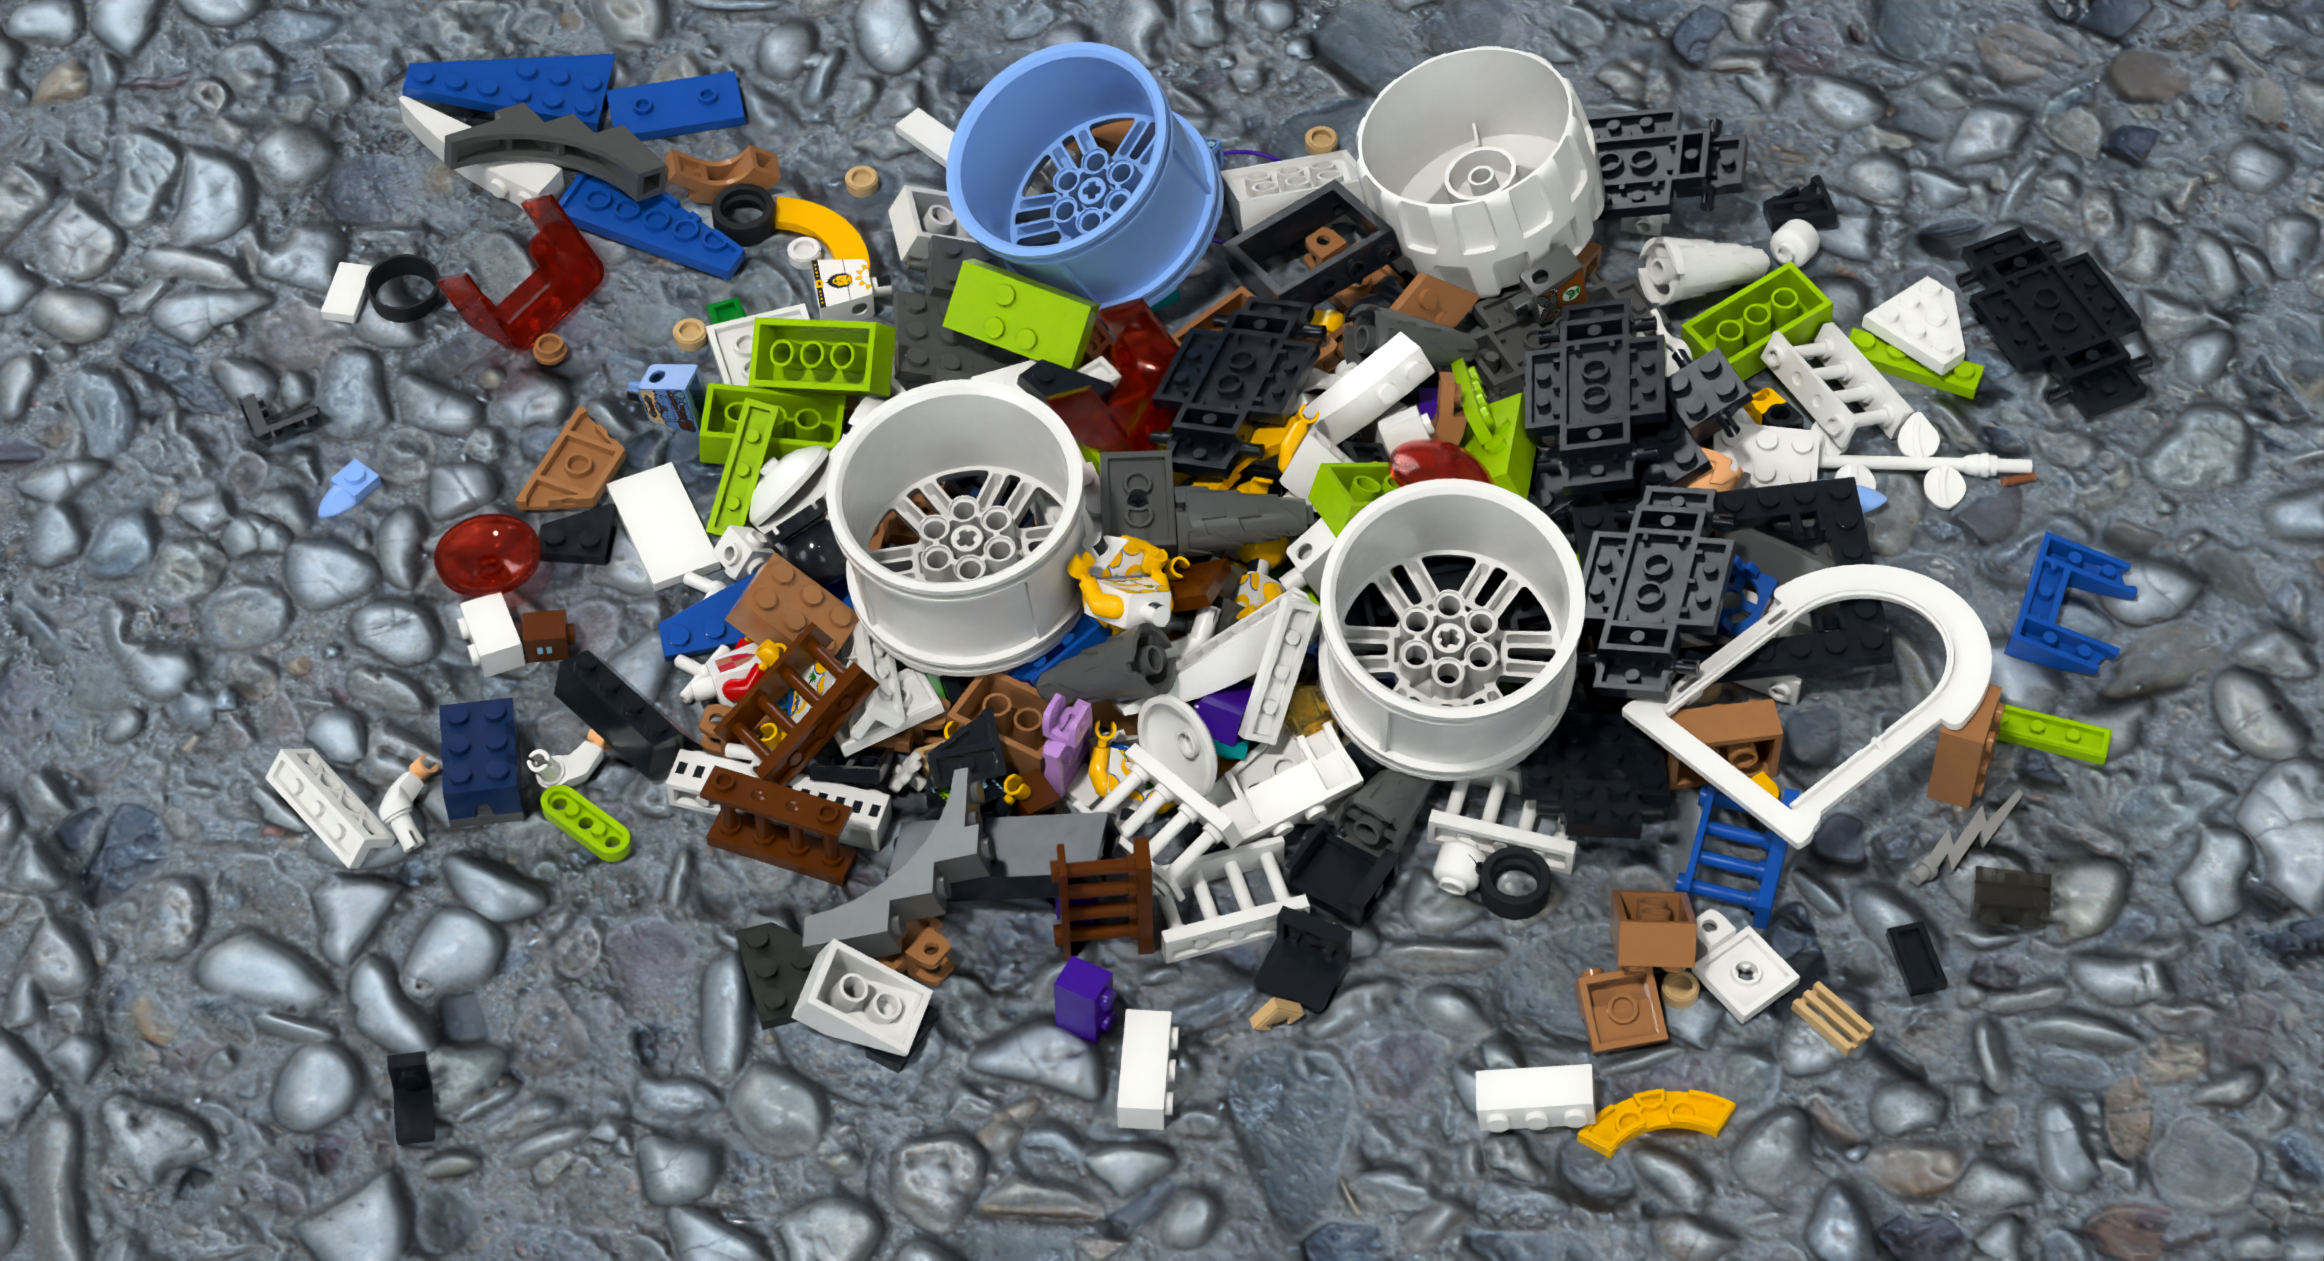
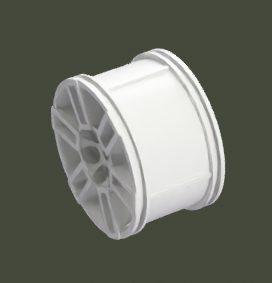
[826,379,1094,677]
[1318,478,1586,781]

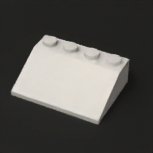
[1220,149,1365,234]

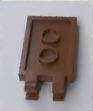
[1162,558,1232,613]

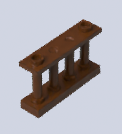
[713,622,880,787]
[700,765,858,887]
[1050,837,1154,961]

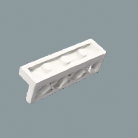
[1238,592,1320,746]
[837,621,905,740]
[265,748,396,869]

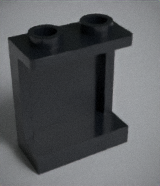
[1281,818,1399,929]

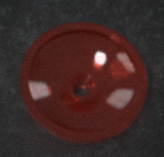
[1388,439,1494,487]
[434,514,541,597]

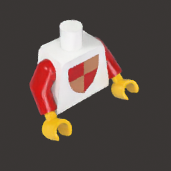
[690,636,780,707]

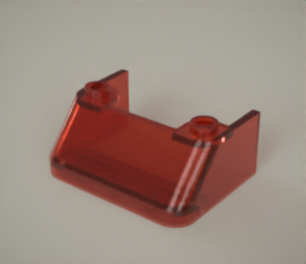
[436,194,604,352]
[1046,297,1179,452]

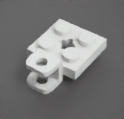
[1691,909,1800,1024]

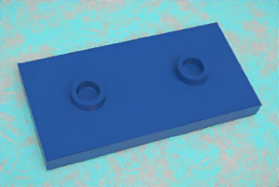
[606,71,746,141]

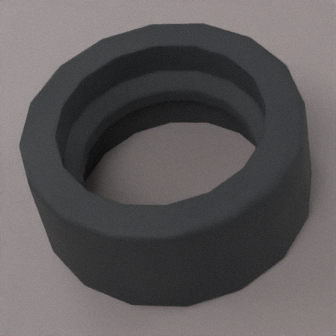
[712,184,776,247]
[1479,846,1551,920]

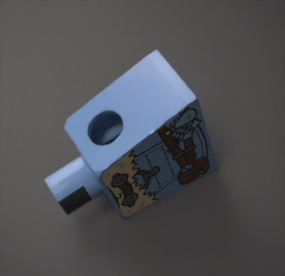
[627,364,707,434]

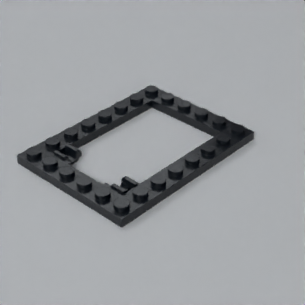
[1571,477,1893,687]

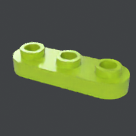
[540,785,632,862]

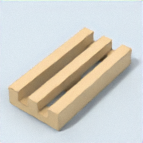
[1791,981,1875,1057]

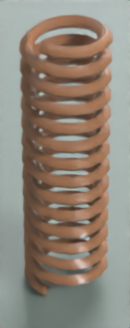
[2000,471,2037,487]

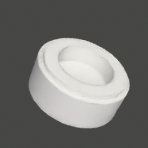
[787,237,822,270]

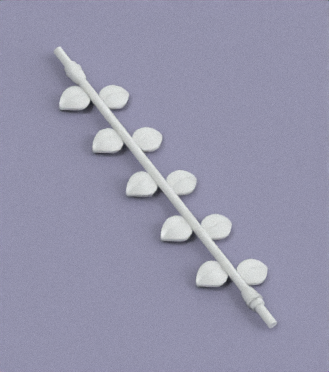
[1537,408,2032,510]

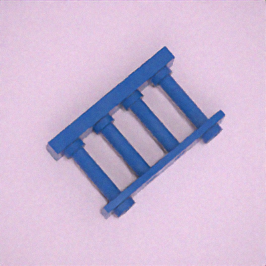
[1675,783,1800,930]

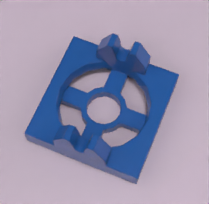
[1716,555,1779,639]

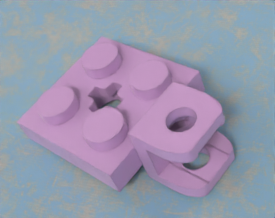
[1042,693,1093,799]

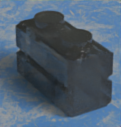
[1970,866,2052,930]

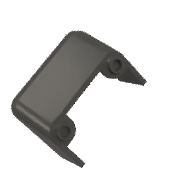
[1712,472,1875,616]

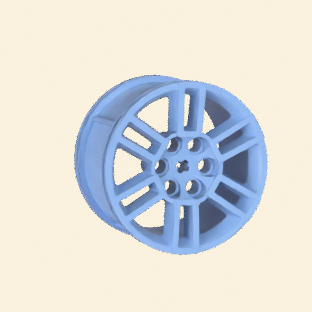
[946,42,1224,321]

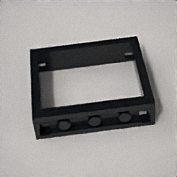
[1221,179,1402,307]

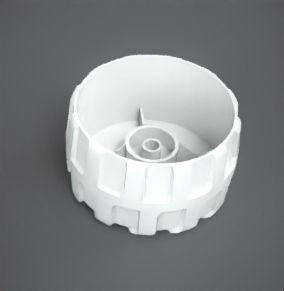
[1355,46,1605,299]

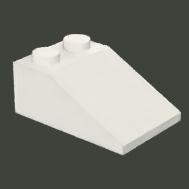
[888,185,978,262]
[791,938,933,1056]

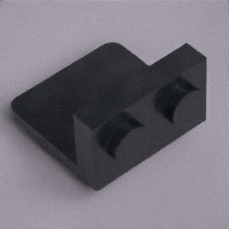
[1254,905,1352,1012]

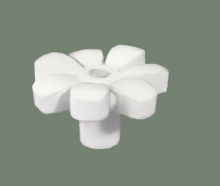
[888,751,927,792]

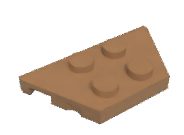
[1389,272,1480,329]
[515,406,627,511]

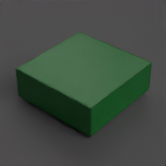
[706,297,746,325]

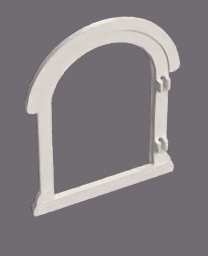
[1622,564,1992,850]

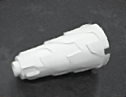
[1638,236,1770,306]

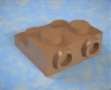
[1573,966,1668,1055]

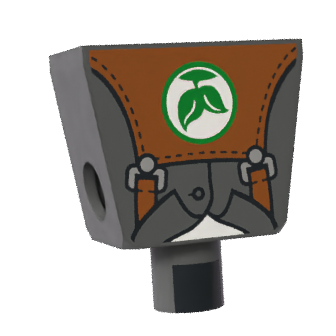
[1507,244,1588,324]

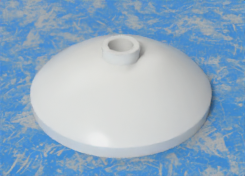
[749,446,829,527]
[1137,694,1218,797]

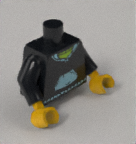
[919,721,1031,821]

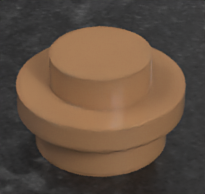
[533,333,568,365]

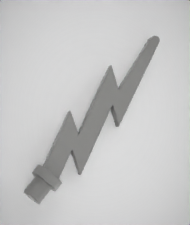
[1909,790,2023,885]

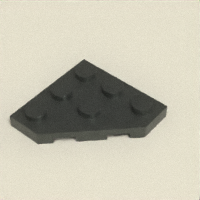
[735,922,813,1030]

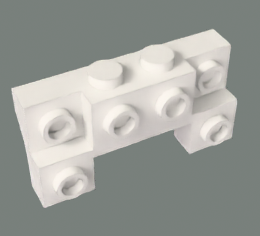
[1204,721,1364,848]

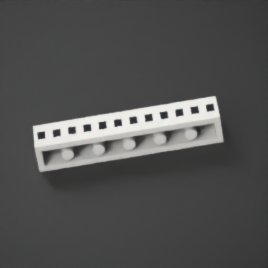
[666,749,892,851]

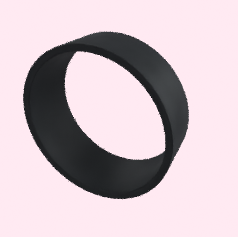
[365,254,440,323]

